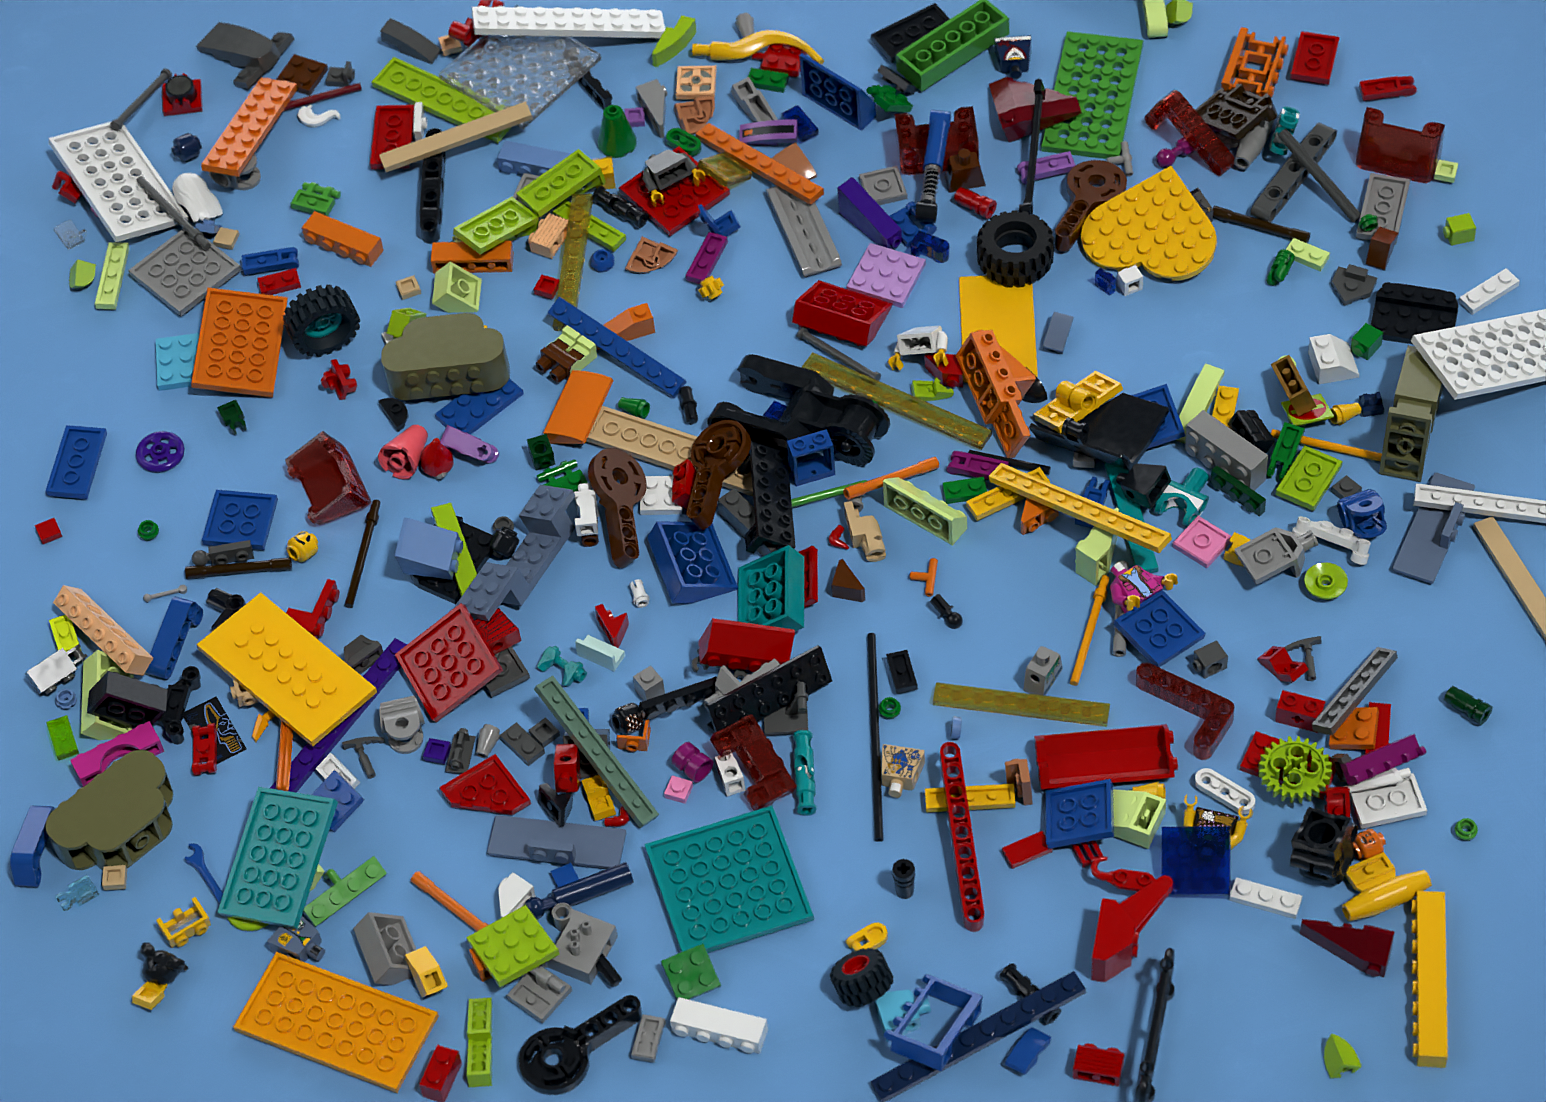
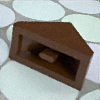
[1366,227,1399,270]
[832,559,865,602]

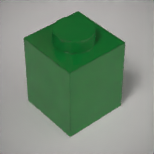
[1351,323,1383,361]

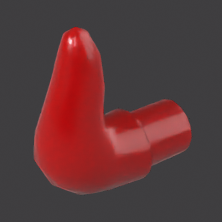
[828,525,849,550]
[605,805,629,827]

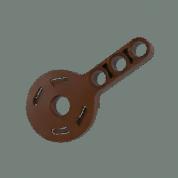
[1054,160,1127,251]
[686,420,751,530]
[588,448,647,568]

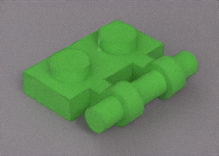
[290,182,341,216]

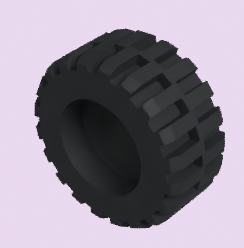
[977,210,1054,287]

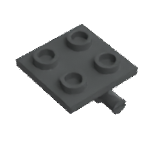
[764,682,809,736]

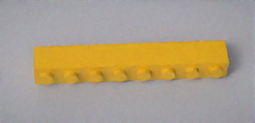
[1411,891,1448,1068]

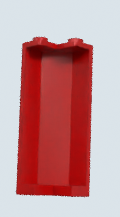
[1034,724,1178,789]

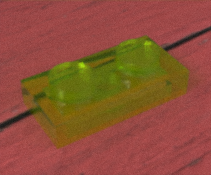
[46,715,79,761]

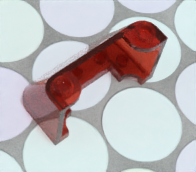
[1356,107,1445,183]
[285,431,371,525]

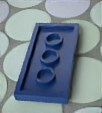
[435,378,524,435]
[46,425,107,499]

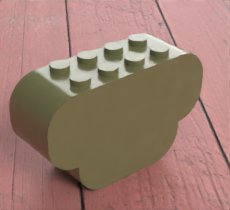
[381,313,510,400]
[45,750,174,870]

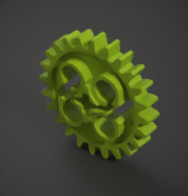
[1258,736,1332,803]

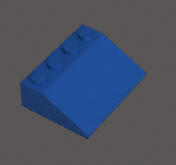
[799,53,876,131]
[647,521,738,603]

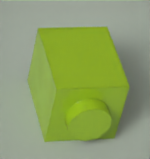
[1443,213,1476,246]

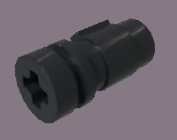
[892,859,915,899]

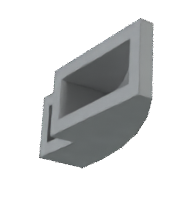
[731,77,778,122]

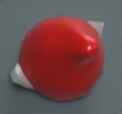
[420,438,454,479]

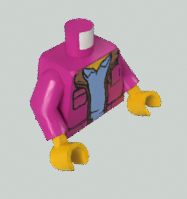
[1110,562,1178,613]

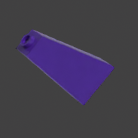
[837,177,902,249]

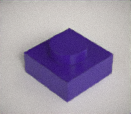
[423,738,451,765]

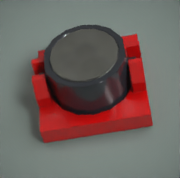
[162,73,203,116]

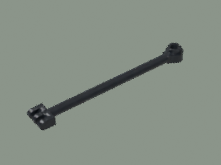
[1019,79,1046,215]

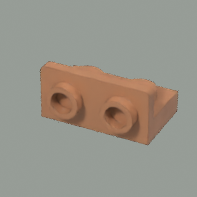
[1005,759,1033,806]

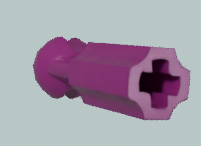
[1156,127,1210,168]

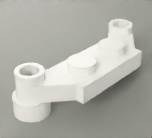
[1292,516,1371,565]

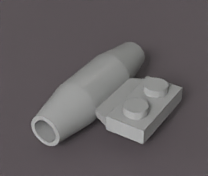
[1211,120,1274,169]

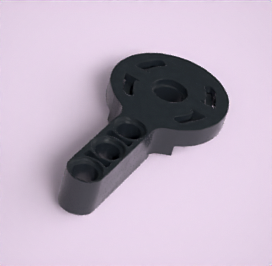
[519,995,642,1095]

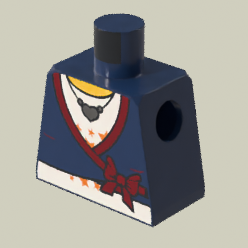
[994,36,1031,79]

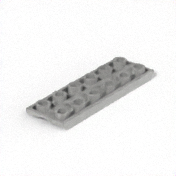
[766,186,842,277]

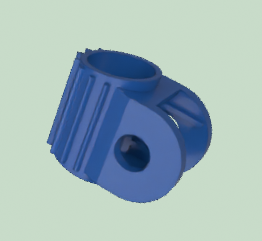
[1337,489,1387,538]

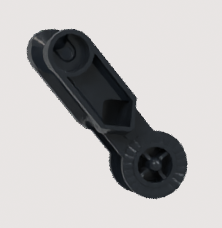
[707,354,890,466]

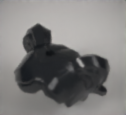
[140,942,189,984]

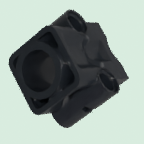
[1290,807,1358,885]

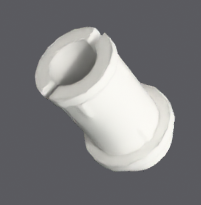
[629,579,650,608]

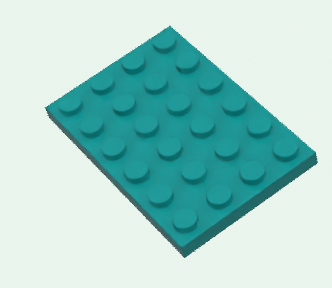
[217,787,338,929]

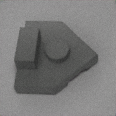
[1331,264,1377,306]

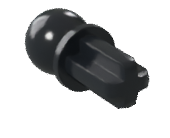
[930,594,963,629]

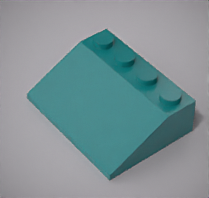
[738,545,804,631]

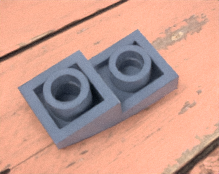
[1043,312,1074,354]

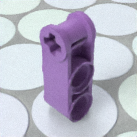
[440,425,499,463]

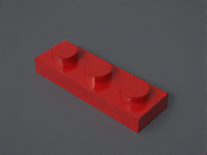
[799,546,818,608]

